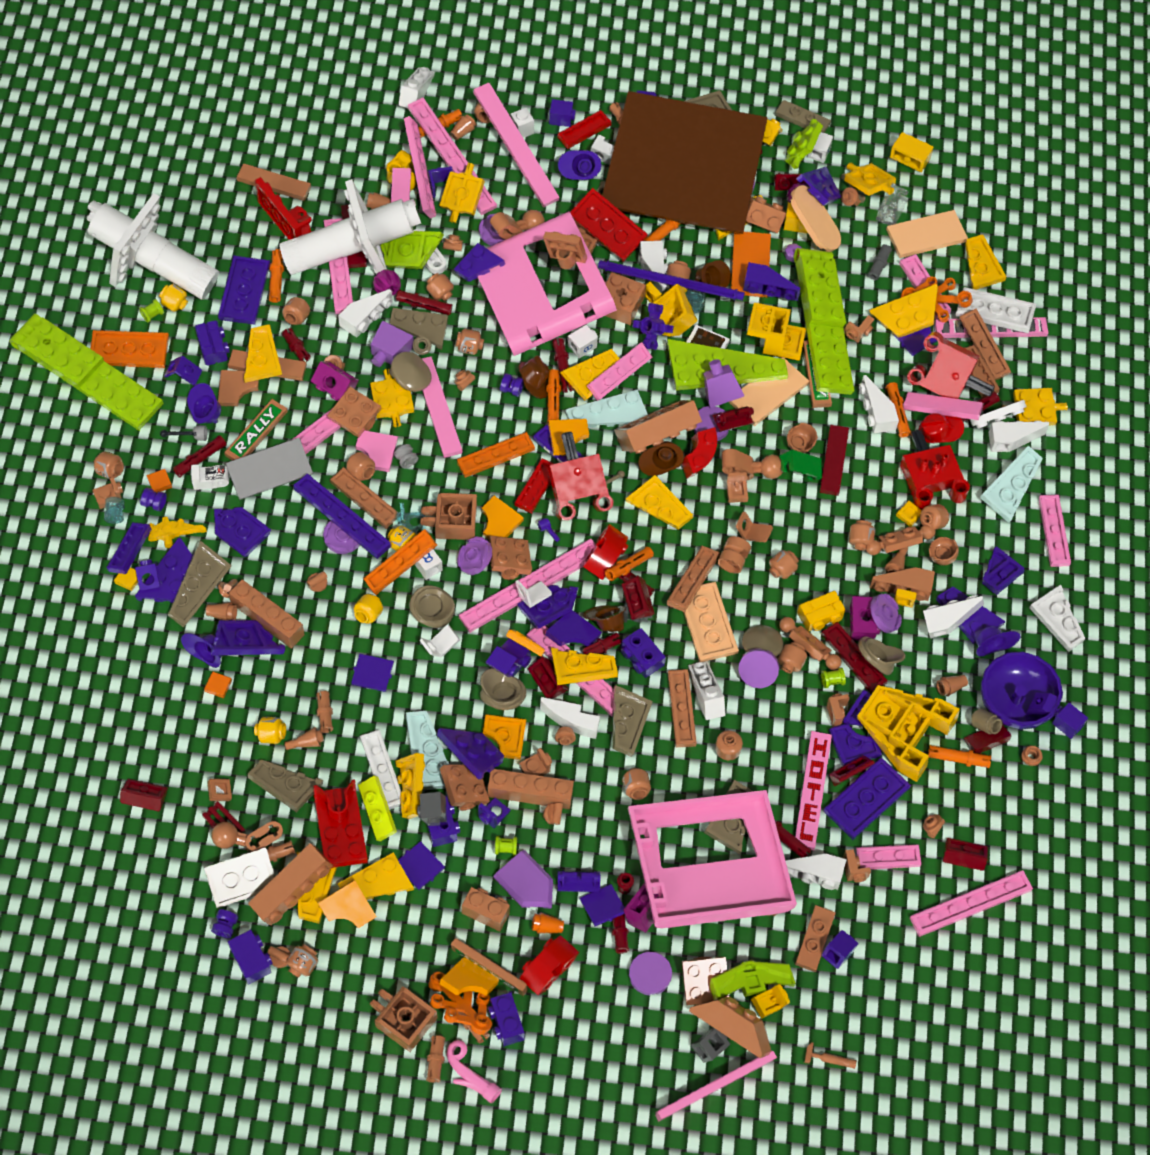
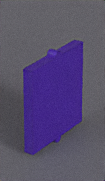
[894,327,937,356]
[351,654,394,692]
[398,841,445,890]
[580,884,625,927]

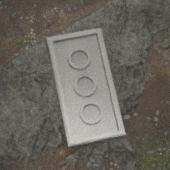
[226,438,313,500]

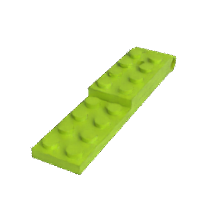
[794,248,854,395]
[9,313,164,431]

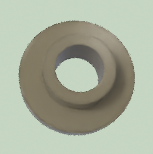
[413,336,432,355]

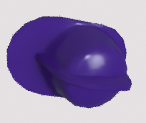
[558,150,601,180]
[187,383,221,424]
[974,626,1021,657]
[181,633,223,668]

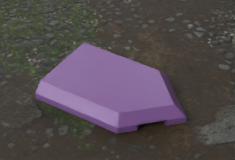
[493,850,553,909]

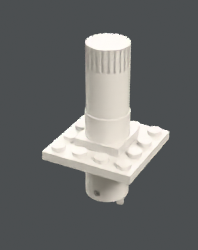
[279,179,421,275]
[87,193,219,300]

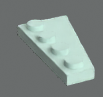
[566,390,648,428]
[980,446,1043,523]
[406,711,450,791]

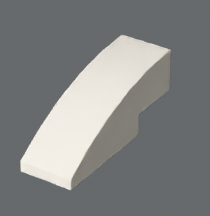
[540,697,600,739]

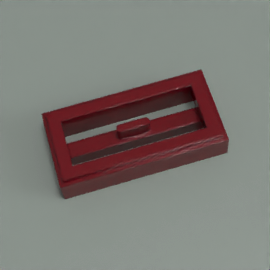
[202,801,246,833]

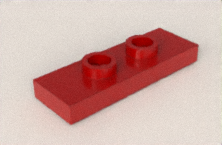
[558,110,611,149]
[515,458,554,514]

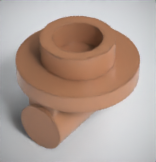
[841,188,861,206]
[443,235,463,252]
[324,355,345,370]
[454,370,475,391]
[306,571,328,592]
[218,579,238,598]
[543,803,563,825]
[923,814,945,838]
[267,946,291,968]

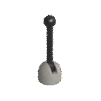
[160,425,207,441]

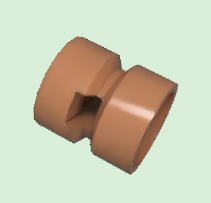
[718,536,751,574]

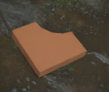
[218,370,259,406]

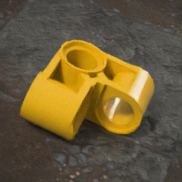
[386,150,417,192]

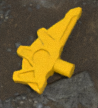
[148,517,207,548]

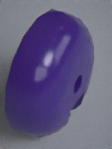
[980,652,1063,730]

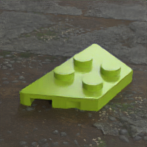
[380,231,444,269]

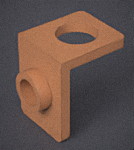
[736,512,773,543]

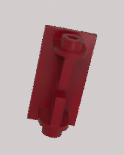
[774,173,809,191]
[712,406,754,432]

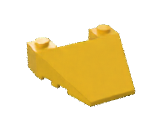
[857,685,960,782]

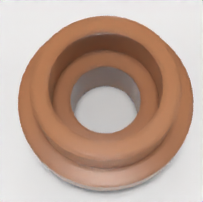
[555,727,576,745]
[1021,746,1043,766]

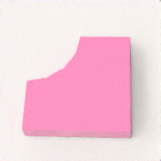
[356,431,398,472]

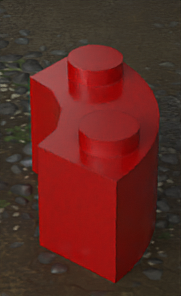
[681,427,717,479]
[583,524,629,580]
[519,936,580,995]

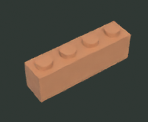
[229,579,305,649]
[488,769,574,809]
[248,843,333,926]

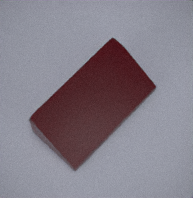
[621,576,655,620]
[527,656,569,699]
[964,725,1012,754]
[829,755,874,787]
[120,779,168,811]
[943,838,988,871]

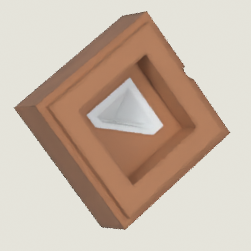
[208,779,232,801]

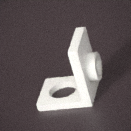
[515,580,552,608]
[420,625,460,658]

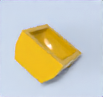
[653,284,698,336]

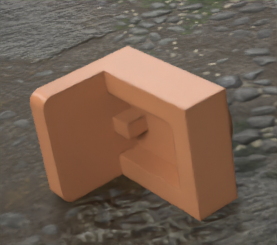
[844,315,874,343]
[726,471,748,503]

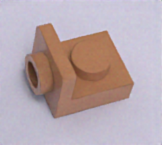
[93,477,123,509]
[826,694,849,727]
[519,748,552,776]
[842,849,871,883]

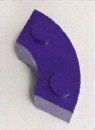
[486,638,532,677]

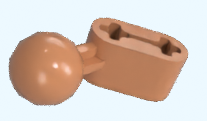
[490,210,545,239]
[722,449,783,480]
[211,821,283,852]

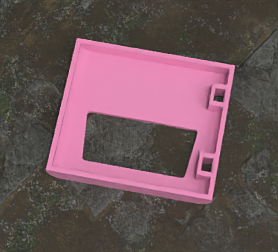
[478,212,617,356]
[628,790,797,928]

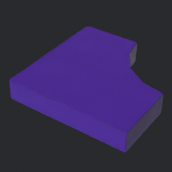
[545,610,602,647]
[828,724,882,766]

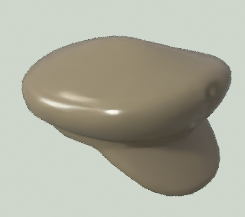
[389,351,432,392]
[409,585,455,628]
[742,625,783,660]
[858,636,905,675]
[480,668,526,710]

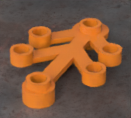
[901,276,973,323]
[428,972,492,1035]

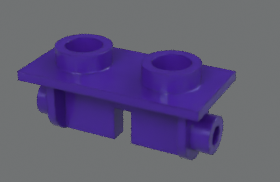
[558,870,601,892]

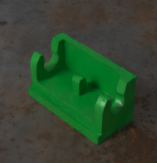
[780,449,822,481]

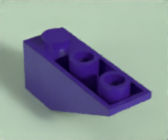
[743,262,800,301]

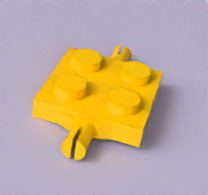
[844,162,896,196]
[439,163,485,224]
[370,369,414,427]
[1002,388,1068,426]

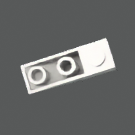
[399,67,435,108]
[640,241,669,295]
[338,289,393,338]
[859,375,899,433]
[989,421,1049,452]
[923,595,984,638]
[688,661,725,720]
[786,854,846,890]

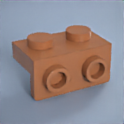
[746,196,786,233]

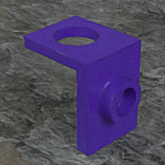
[428,166,453,198]
[164,356,202,386]
[135,559,160,591]
[478,798,510,829]

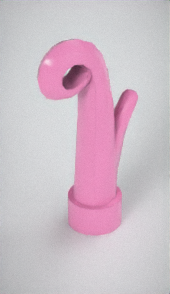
[446,1040,502,1103]

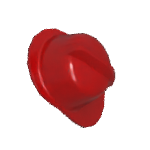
[918,413,965,443]

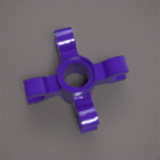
[632,303,674,350]

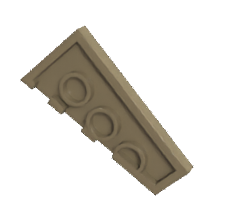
[168,541,232,627]

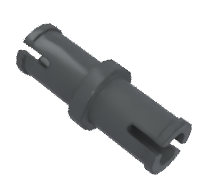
[868,244,892,280]

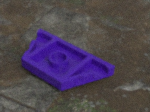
[796,167,841,206]
[135,538,193,603]
[211,620,286,655]
[437,728,504,780]

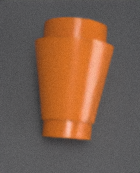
[532,912,564,934]

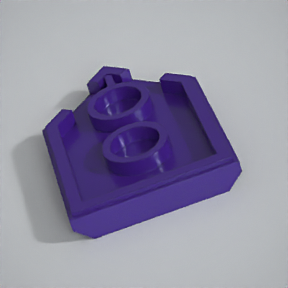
[214,507,271,557]
[518,585,578,629]

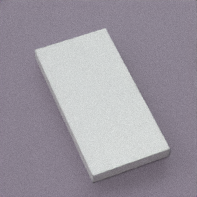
[956,287,1036,333]

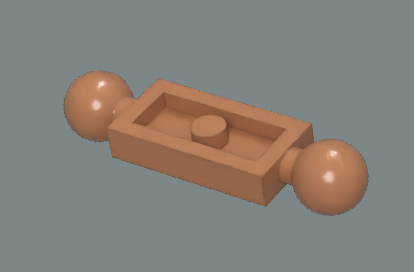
[866,525,936,555]
[779,617,842,670]

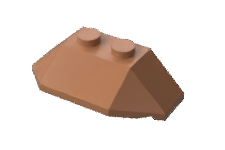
[689,997,771,1059]

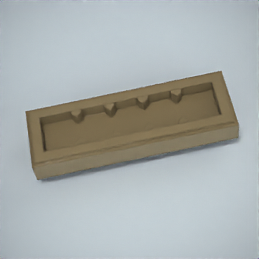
[775,100,831,133]

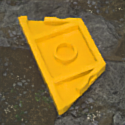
[869,284,938,338]

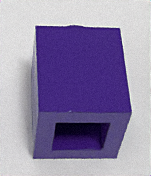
[549,99,576,127]
[1052,703,1088,739]
[821,930,859,969]

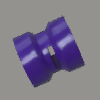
[500,373,524,397]
[140,487,167,512]
[211,909,239,938]

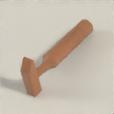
[804,1042,857,1069]

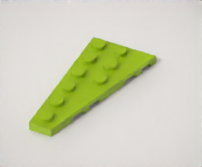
[667,339,788,390]

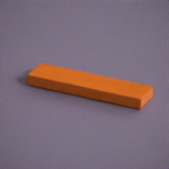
[457,432,535,478]
[363,529,437,595]

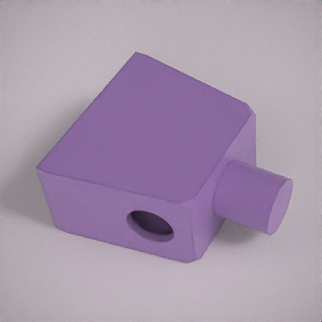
[371,321,414,367]
[703,359,744,408]

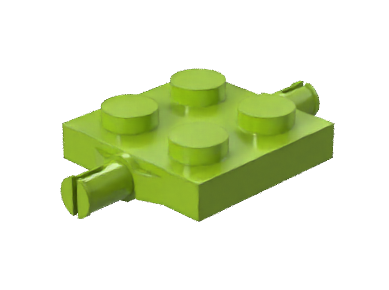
[785,119,823,169]

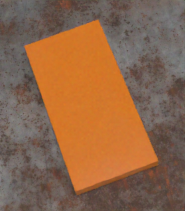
[731,232,771,297]
[90,330,169,368]

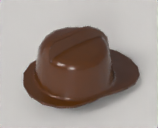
[694,260,731,288]
[518,356,549,399]
[638,441,684,476]
[583,605,626,632]

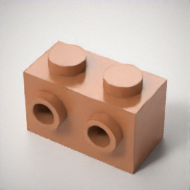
[462,887,510,932]

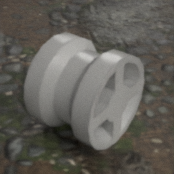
[394,444,418,468]

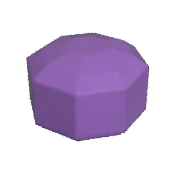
[784,244,802,262]

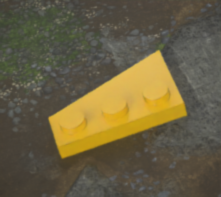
[965,234,1007,290]
[244,324,282,383]
[560,349,620,401]
[551,648,618,685]

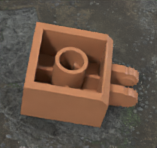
[588,272,646,326]
[420,493,477,540]
[370,987,437,1052]

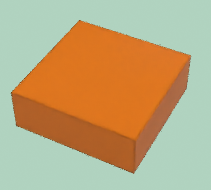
[146,469,172,493]
[204,672,232,698]

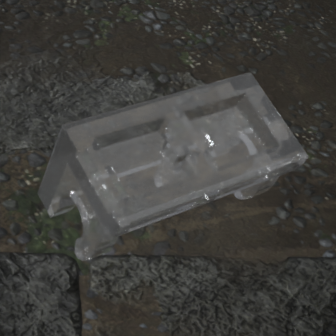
[876,183,909,225]

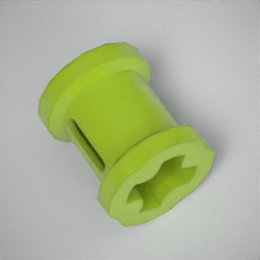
[139,299,164,323]
[821,668,846,688]
[495,836,517,855]

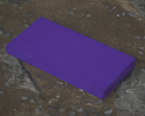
[218,256,270,325]
[823,757,911,840]

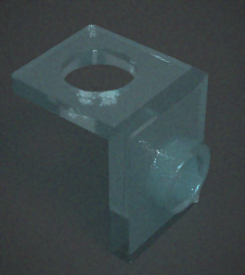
[397,503,426,531]

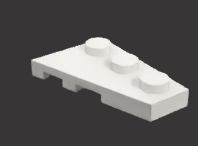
[1030,585,1085,652]

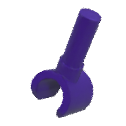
[537,518,560,542]

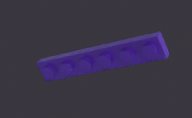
[293,473,391,559]

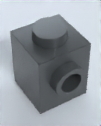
[417,792,447,826]

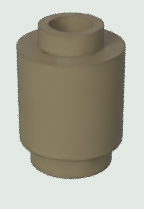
[971,708,1002,734]

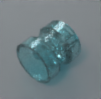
[686,289,705,313]
[104,497,125,524]

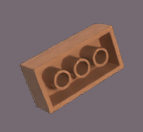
[614,400,702,454]

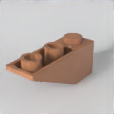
[870,567,935,601]

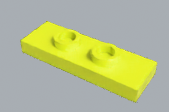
[358,775,397,841]

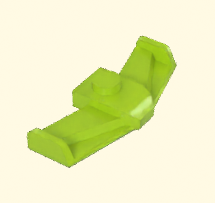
[710,960,796,1000]

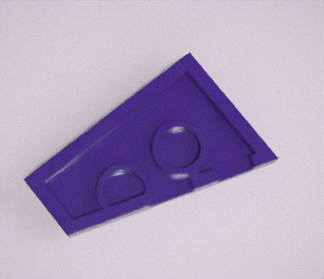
[936,587,1005,644]

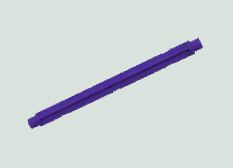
[598,260,745,301]

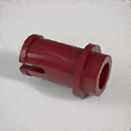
[617,872,634,894]

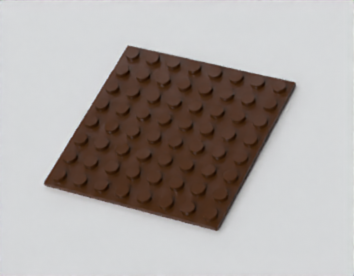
[602,91,768,234]

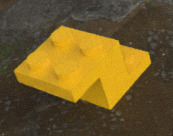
[747,303,806,361]

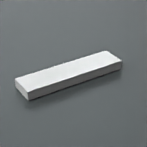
[360,730,401,810]

